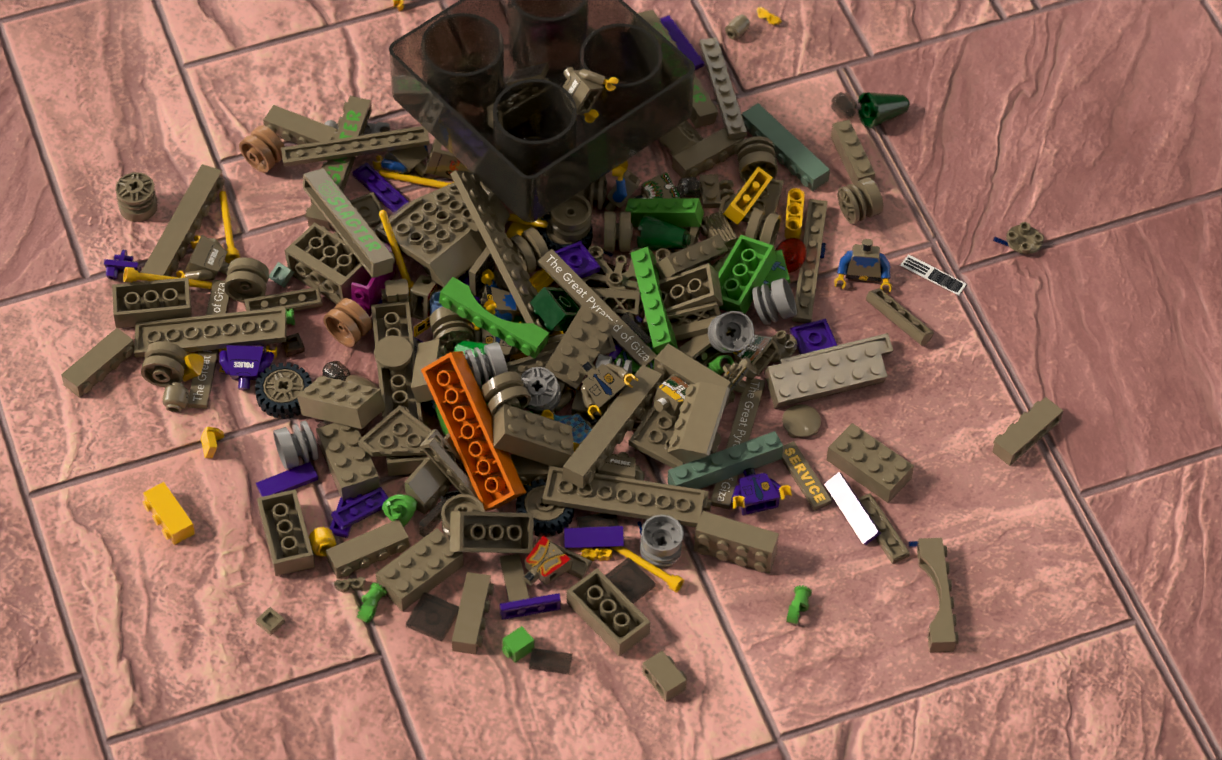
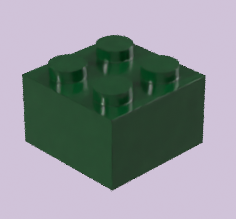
[530,287,580,331]

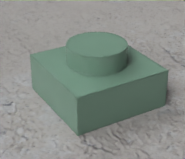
[269,262,295,288]

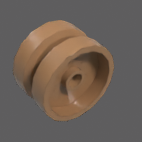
[239,125,285,173]
[323,298,372,347]

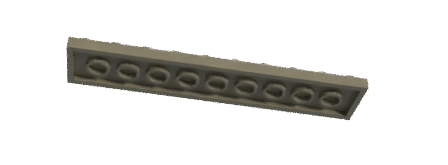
[450,170,553,335]

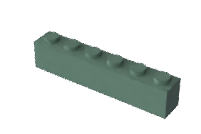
[742,103,830,191]
[668,431,783,489]

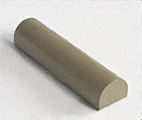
[244,287,323,311]
[866,288,934,346]

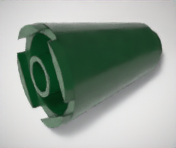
[858,92,910,128]
[637,216,691,252]

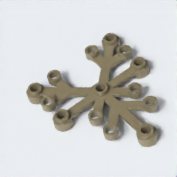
[582,246,671,321]

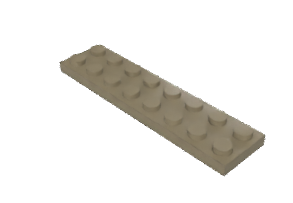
[134,307,287,358]
[542,466,705,527]

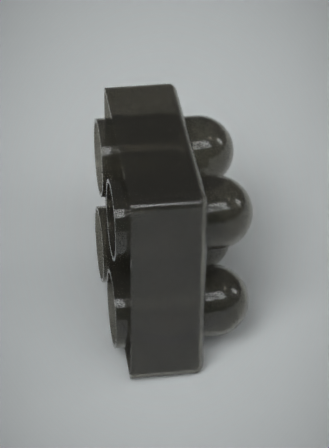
[389,0,695,222]

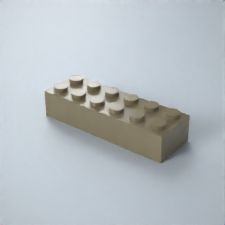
[764,341,888,409]

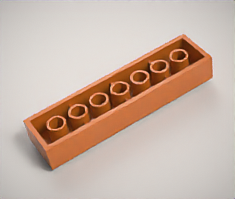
[421,351,526,511]

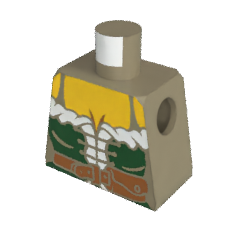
[732,335,779,376]
[654,374,689,417]

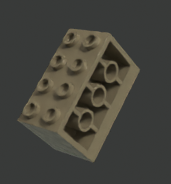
[285,223,372,304]

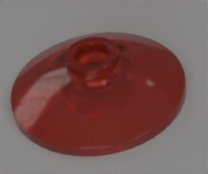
[775,238,807,273]

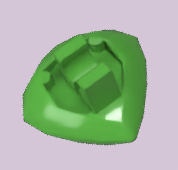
[382,494,417,527]

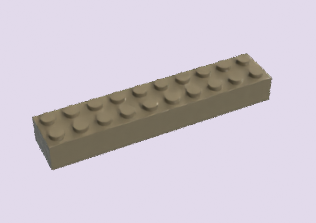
[371,301,426,476]

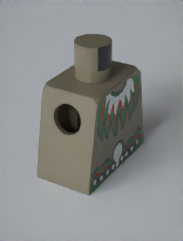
[634,172,680,198]

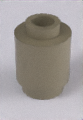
[725,15,750,40]

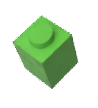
[502,626,534,663]

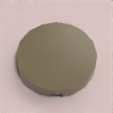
[374,335,413,371]

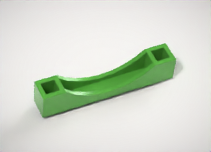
[631,246,678,354]
[439,277,549,359]

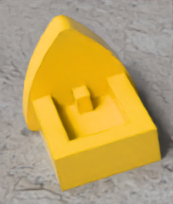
[183,354,204,382]
[201,427,225,458]

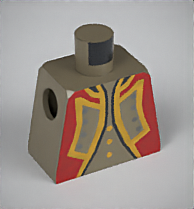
[409,275,438,320]
[523,536,572,586]

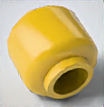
[309,527,337,556]

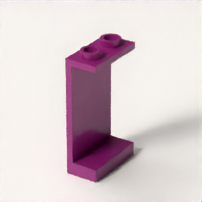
[351,243,396,317]

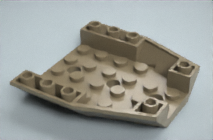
[372,182,510,288]

